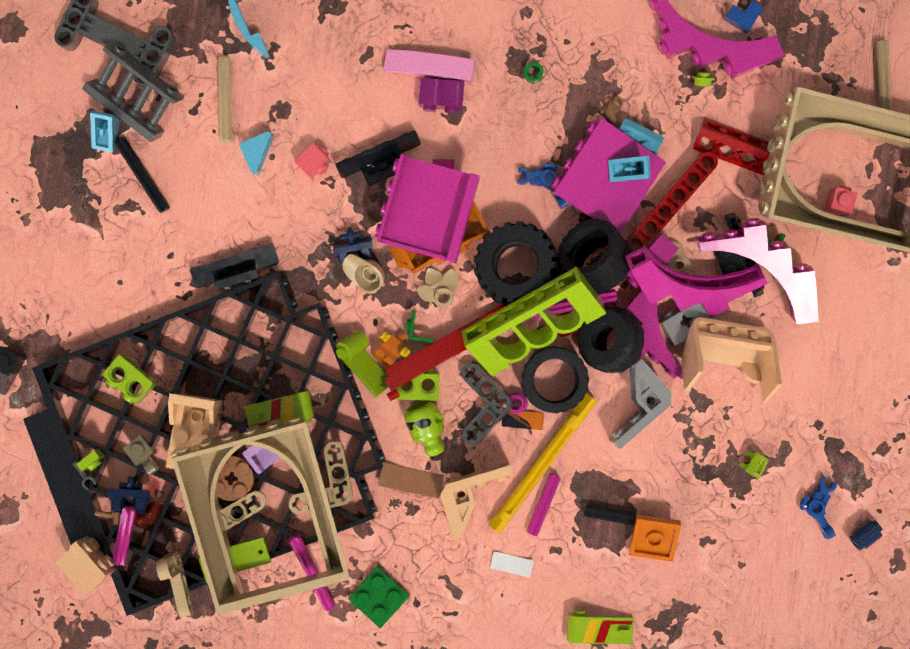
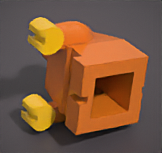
[372,331,411,368]

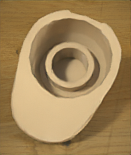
[342,254,385,294]

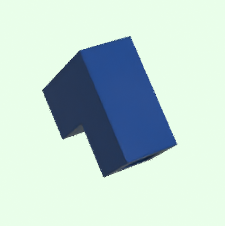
[724,1,764,34]

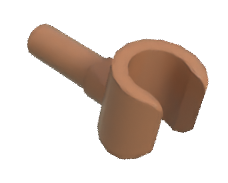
[95,510,122,525]

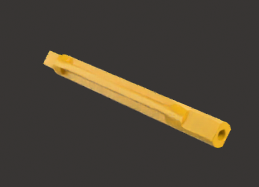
[488,393,597,534]

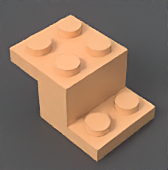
[55,536,117,596]

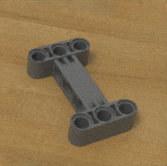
[54,0,176,88]

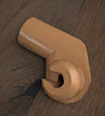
[605,96,623,129]

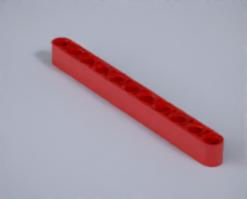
[557,152,718,337]

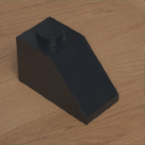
[0,346,27,395]

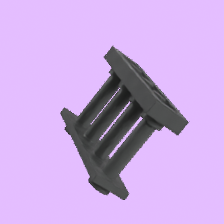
[82,44,184,142]

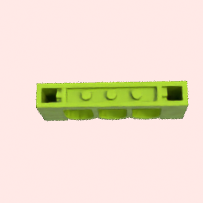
[461,267,606,376]

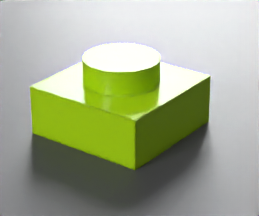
[76,449,105,471]

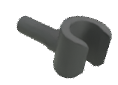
[73,461,97,490]

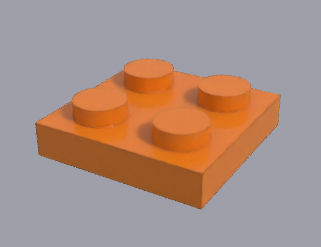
[629,514,681,562]

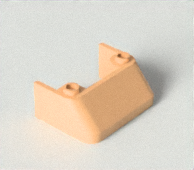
[681,317,782,403]

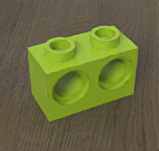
[102,354,158,404]
[396,370,440,401]

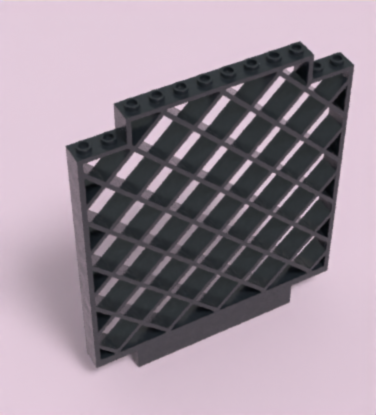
[23,272,386,616]

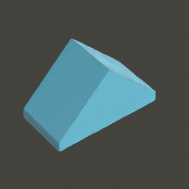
[90,110,121,153]
[239,131,274,177]
[608,156,651,182]

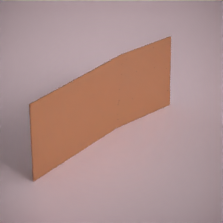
[378,462,444,498]

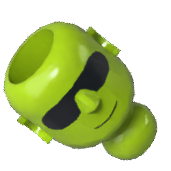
[404,401,445,457]

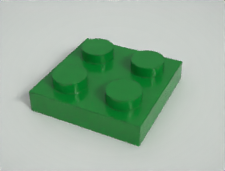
[348,566,410,629]

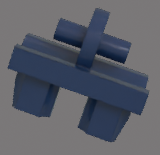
[333,226,373,264]
[108,476,152,514]

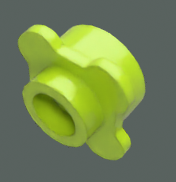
[692,72,715,87]

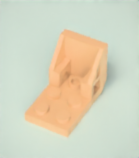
[166,393,222,469]
[440,462,513,539]

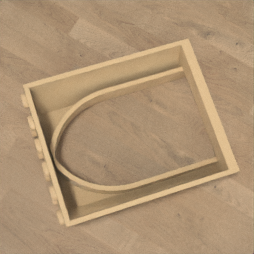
[758,87,910,253]
[171,417,350,615]

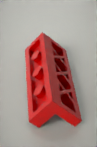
[692,118,770,175]

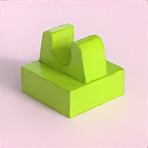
[740,451,769,479]

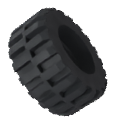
[474,221,560,307]

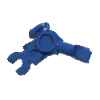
[517,163,569,209]
[800,476,837,539]

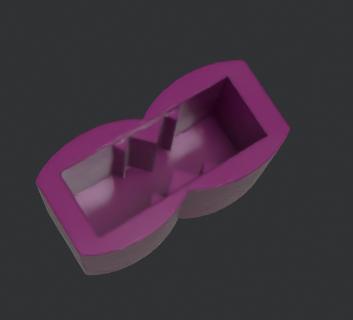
[419,78,465,114]

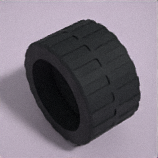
[558,218,632,293]
[521,347,589,413]

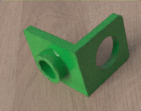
[406,310,434,343]

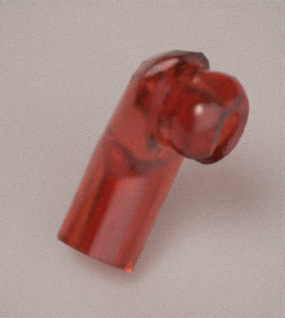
[134,500,163,528]

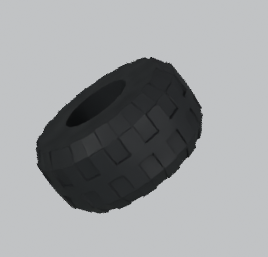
[578,306,645,373]

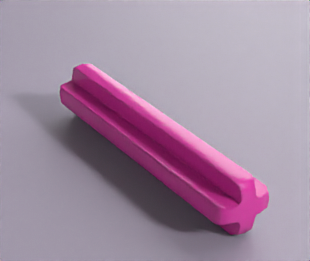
[527,473,561,536]
[112,506,136,566]

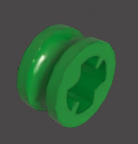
[524,62,543,84]

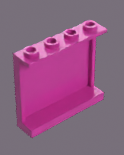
[550,118,666,234]
[375,154,480,264]

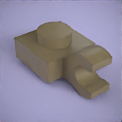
[123,435,159,475]

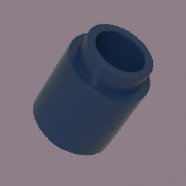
[848,519,883,551]

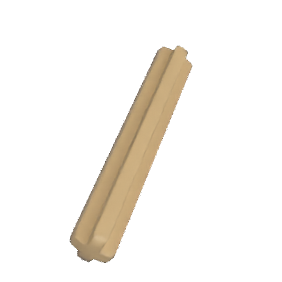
[875,40,892,110]
[218,56,232,143]

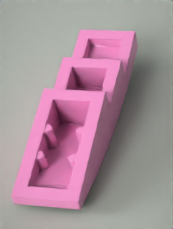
[383,49,476,82]

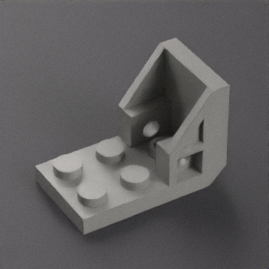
[609,359,672,449]

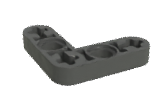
[461,363,513,445]

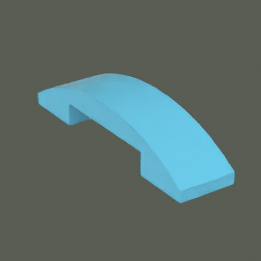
[228,0,270,59]

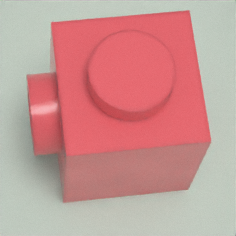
[294,143,330,179]
[824,185,858,217]

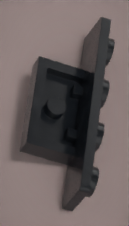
[335,130,421,187]
[715,213,765,298]
[190,243,279,290]

